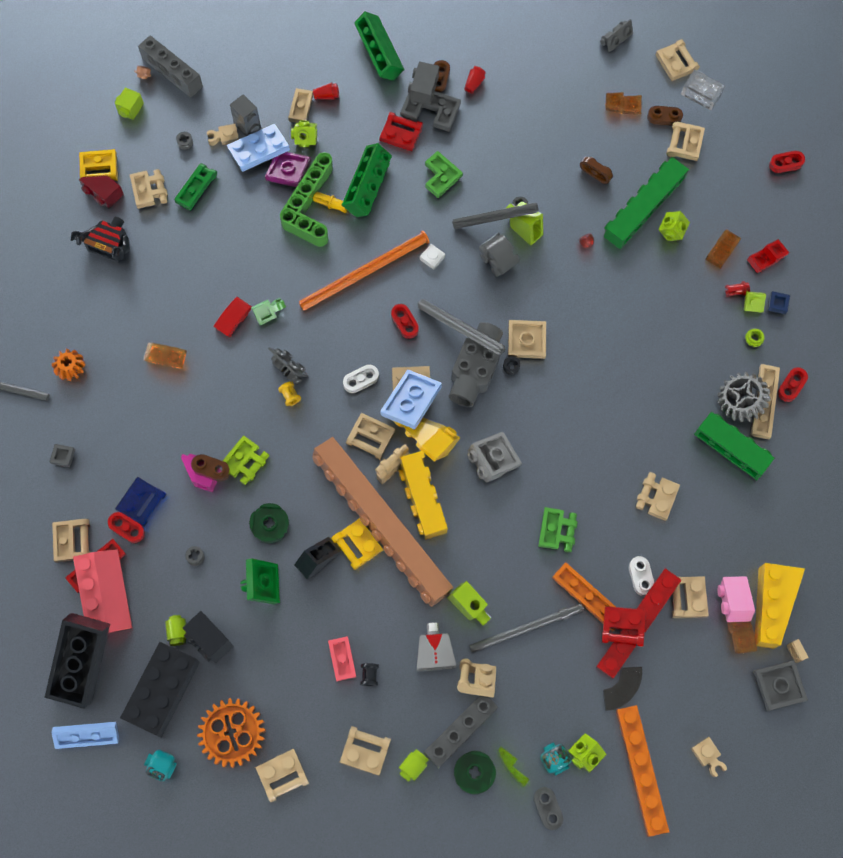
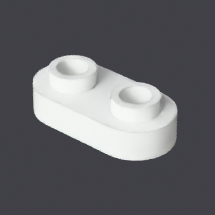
[343,365,379,393]
[629,556,654,597]

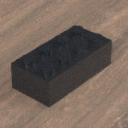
[44,613,110,709]
[120,642,200,738]

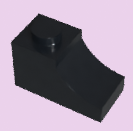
[294,537,342,579]

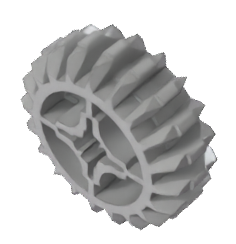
[718,372,771,422]

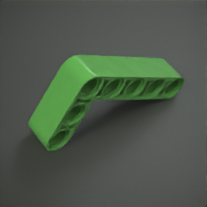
[280,152,333,247]

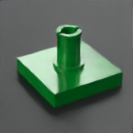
[240,558,280,605]

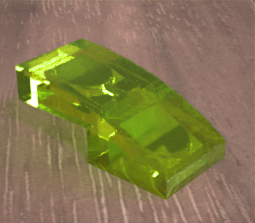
[497,746,529,787]

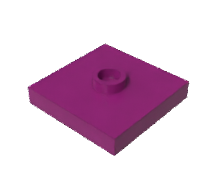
[265,152,311,187]

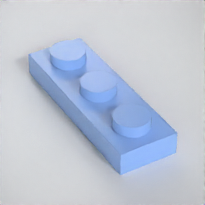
[51,722,119,749]

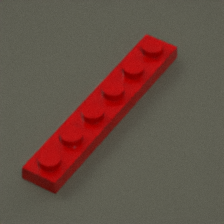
[596,568,682,679]

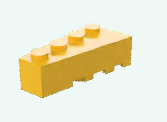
[398,451,448,540]
[754,563,805,649]

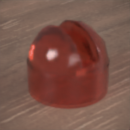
[578,233,594,248]

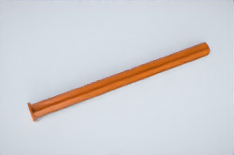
[299,230,430,310]

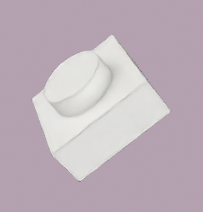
[420,244,445,270]

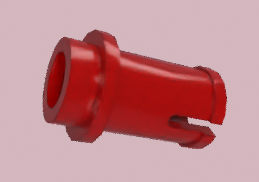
[725,281,750,297]

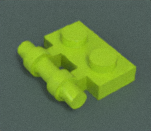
[222,435,270,486]

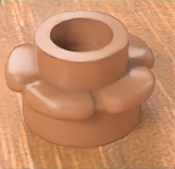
[134,65,151,79]

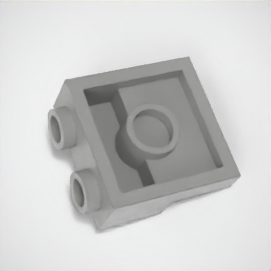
[467,432,522,483]

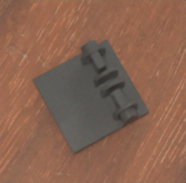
[268,347,309,385]

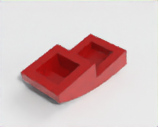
[747,239,789,274]
[213,297,252,337]

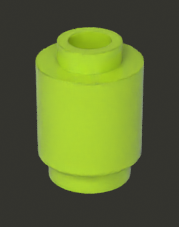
[165,615,186,646]
[398,749,429,782]

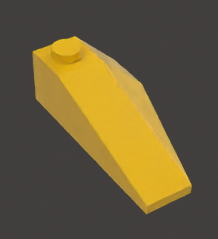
[392,417,460,462]

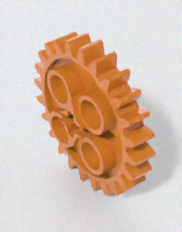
[197,698,266,768]

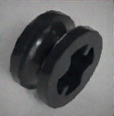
[503,356,520,375]

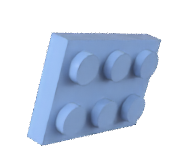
[227,124,290,172]
[380,369,442,429]

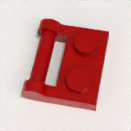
[379,112,423,152]
[602,606,646,647]

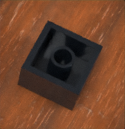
[183,611,234,663]

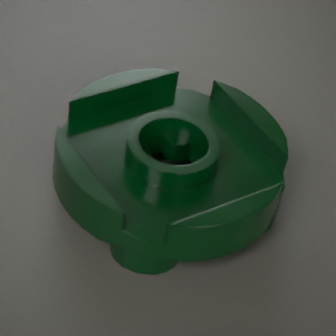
[249,503,289,543]
[454,751,496,795]

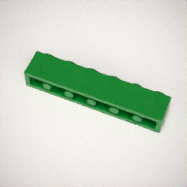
[604,157,689,250]

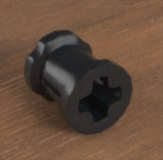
[360,663,379,686]

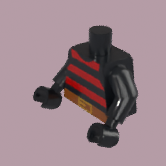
[70,216,130,263]

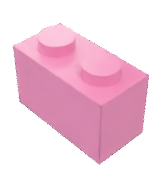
[718,577,755,622]

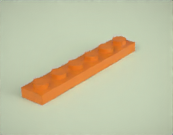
[616,705,669,837]

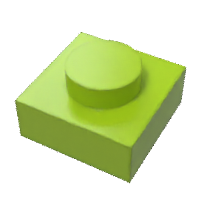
[744,291,766,312]

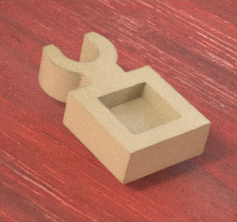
[207,124,239,146]
[691,737,727,777]

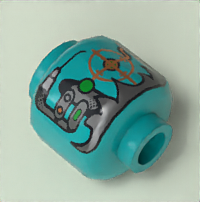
[540,742,571,776]
[144,749,177,781]

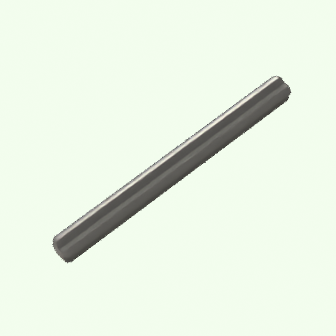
[417,299,505,355]

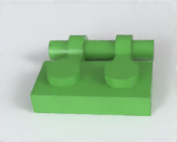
[538,507,578,552]

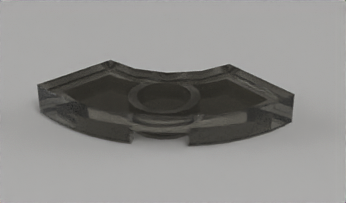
[603,667,642,711]

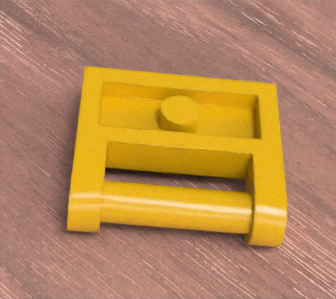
[79,149,118,181]
[331,518,383,570]

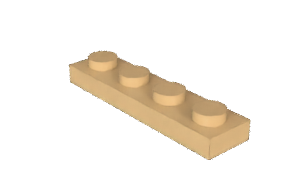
[750,364,780,440]

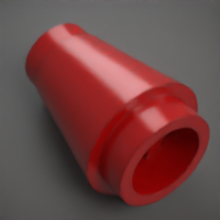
[464,66,486,94]
[313,82,340,100]

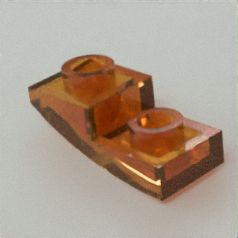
[606,92,642,114]
[705,229,741,269]
[144,342,187,369]
[728,622,757,654]

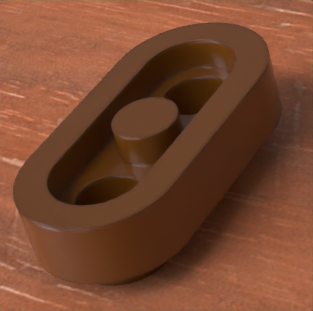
[434,60,450,93]
[647,106,683,126]
[580,156,613,184]
[191,454,230,482]

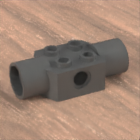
[449,322,503,407]

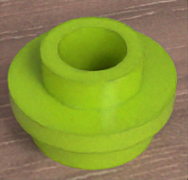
[745,329,764,347]

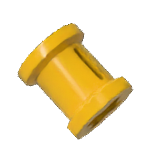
[278,381,301,406]

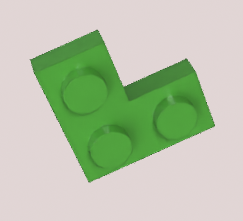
[425,151,463,198]

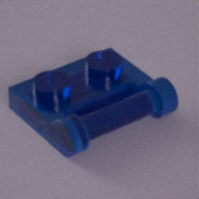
[115,477,167,527]

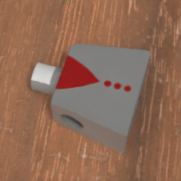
[417,623,456,671]

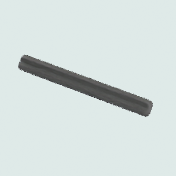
[452,203,539,229]

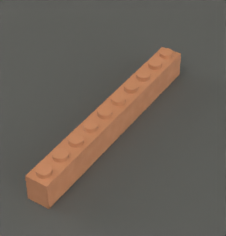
[312,437,454,607]

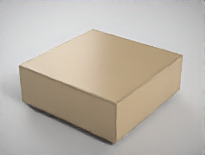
[787,639,809,663]

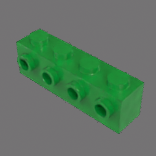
[354,11,405,81]
[342,143,392,217]
[694,412,775,481]

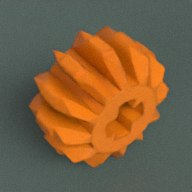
[51,348,86,382]

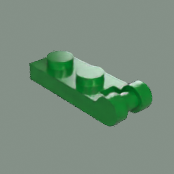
[174,163,217,211]

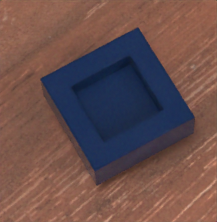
[767,291,790,314]

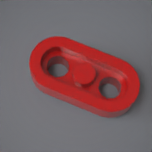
[769,151,805,173]
[391,304,419,339]
[778,367,808,402]
[108,512,145,543]

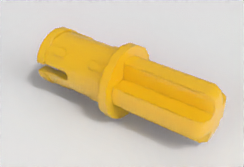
[313,192,347,213]

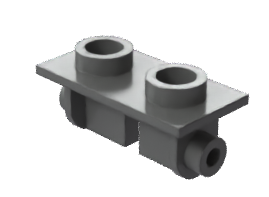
[600,19,633,52]

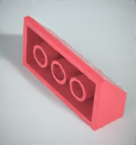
[73,549,133,634]

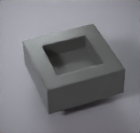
[49,444,75,468]

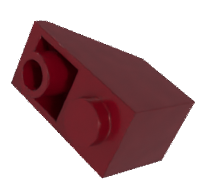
[79,175,124,209]

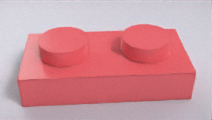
[328,636,356,682]

